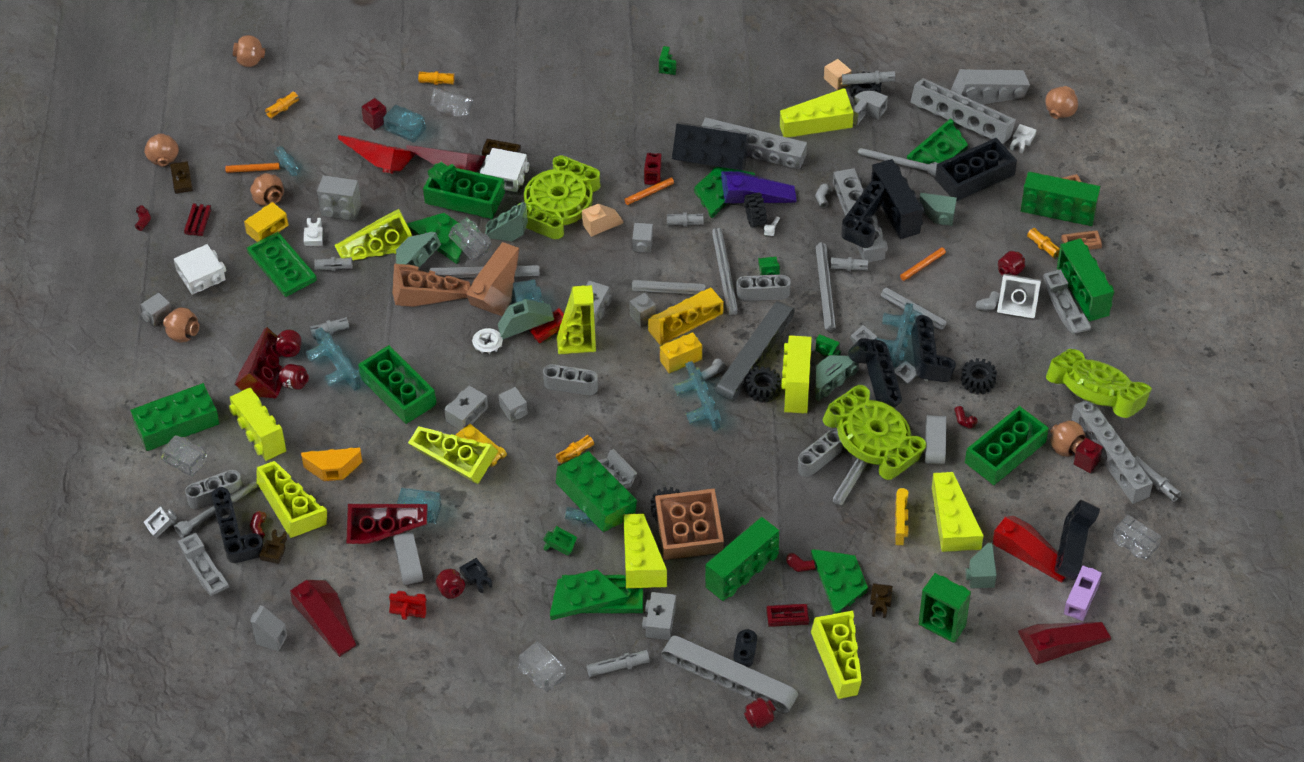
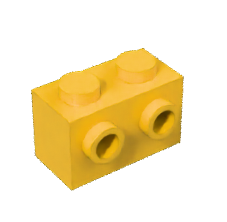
[244,202,289,242]
[660,332,702,374]

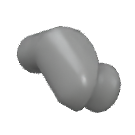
[815,183,832,208]
[976,291,1000,311]
[700,359,725,381]

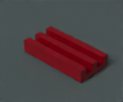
[184,203,211,236]
[766,604,809,627]

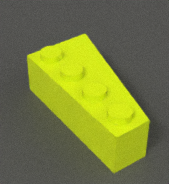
[781,336,812,413]
[408,426,498,484]
[257,461,327,538]

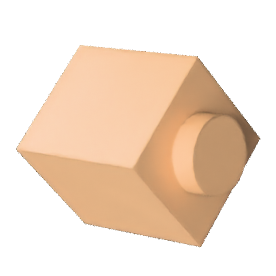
[824,59,852,90]

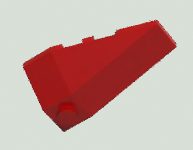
[338,135,415,174]
[992,515,1066,583]

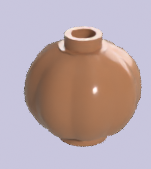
[233,35,265,67]
[1045,86,1078,119]
[145,134,179,167]
[250,173,284,206]
[163,307,199,343]
[1050,421,1086,457]

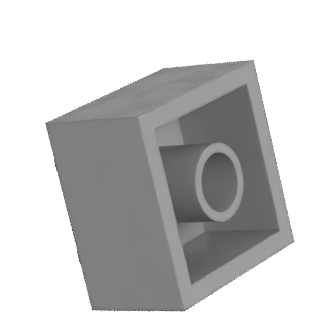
[317,175,362,221]

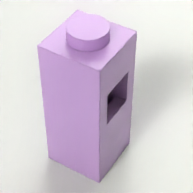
[1064,566,1102,621]

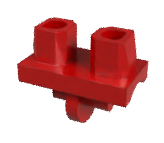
[389,591,427,620]

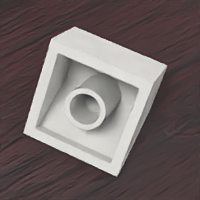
[997,274,1041,318]

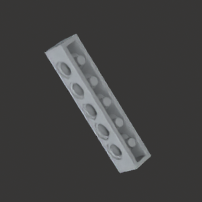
[910,78,1016,144]
[702,117,807,170]
[833,168,888,262]
[1072,400,1153,504]

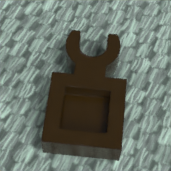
[259,529,287,564]
[870,583,893,618]

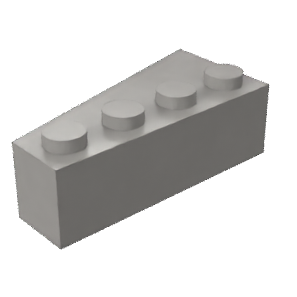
[951,69,1030,105]

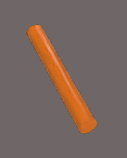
[225,163,280,173]
[624,177,674,205]
[900,247,946,281]

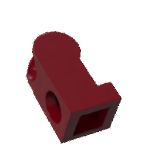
[644,153,662,185]

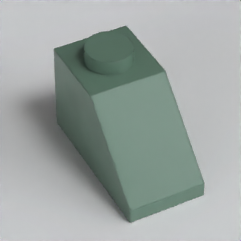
[919,193,957,226]
[965,543,996,588]

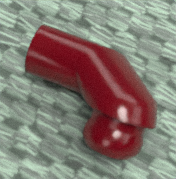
[135,205,151,231]
[954,406,978,429]
[249,511,267,539]
[786,553,815,572]

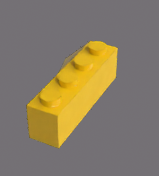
[648,287,723,345]

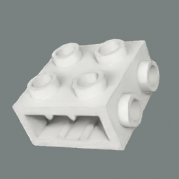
[480,148,530,192]
[174,244,226,295]

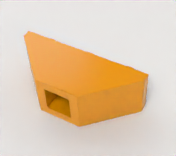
[301,448,362,481]

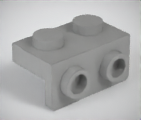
[598,449,637,489]

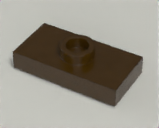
[482,139,521,156]
[170,161,193,194]

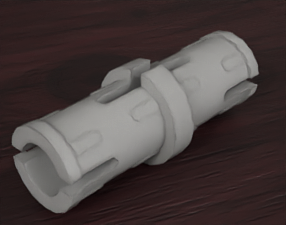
[667,212,703,227]
[314,257,353,271]
[831,257,868,272]
[310,317,350,338]

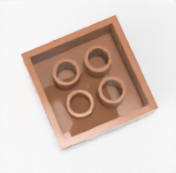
[655,489,724,560]

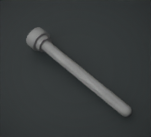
[858,148,938,177]
[174,481,258,539]

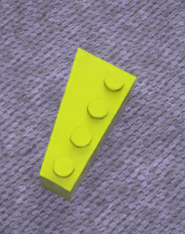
[780,88,854,137]
[557,285,596,354]
[229,388,286,461]
[932,472,983,552]
[624,514,667,588]
[811,611,862,699]

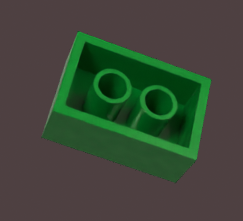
[918,573,971,643]

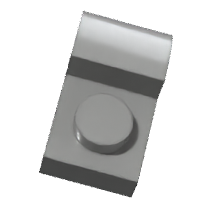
[852,91,888,125]

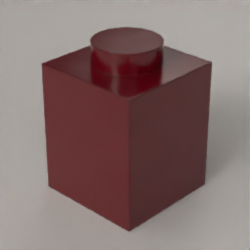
[361,98,388,130]
[1073,438,1103,473]

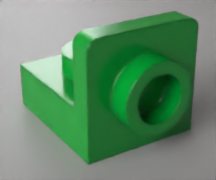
[659,46,677,75]
[428,161,456,187]
[758,256,780,275]
[815,334,841,356]
[543,526,577,556]

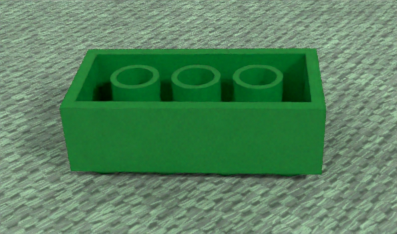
[423,163,505,219]
[1020,171,1101,226]
[1057,238,1115,322]
[358,345,437,424]
[130,383,220,451]
[965,406,1049,485]
[555,451,637,533]
[705,517,780,601]

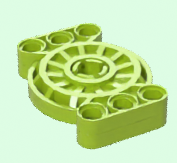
[518,155,600,240]
[1046,349,1152,418]
[823,385,926,480]

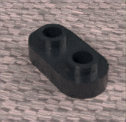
[733,629,757,667]

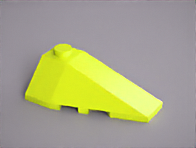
[334,209,413,260]

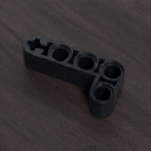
[841,181,884,248]
[911,315,956,382]
[848,338,902,409]
[212,487,264,563]
[1054,500,1100,580]

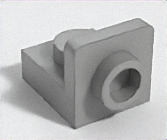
[143,506,178,538]

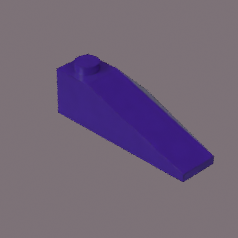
[721,171,797,203]

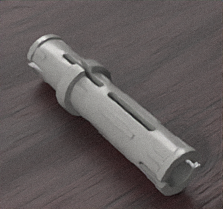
[842,70,895,85]
[1134,456,1182,502]
[586,650,650,678]

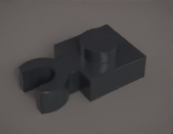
[459,558,492,593]

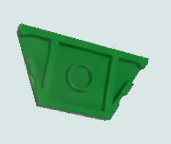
[907,119,968,165]
[694,167,755,218]
[407,213,470,264]
[811,549,868,614]
[550,569,627,621]

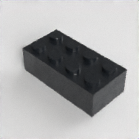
[671,122,750,170]
[935,137,1017,201]
[871,159,924,240]

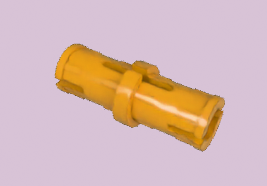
[418,71,455,85]
[265,91,299,118]
[1027,228,1060,259]
[556,435,594,463]

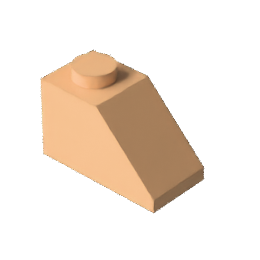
[582,204,623,237]

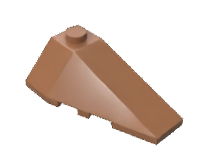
[467,242,519,316]
[393,264,470,307]

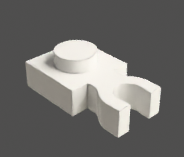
[1010,124,1036,153]
[303,218,323,246]

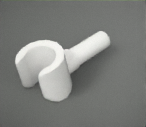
[764,217,780,236]

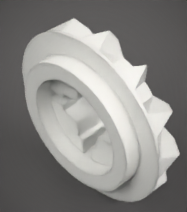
[472,328,503,354]

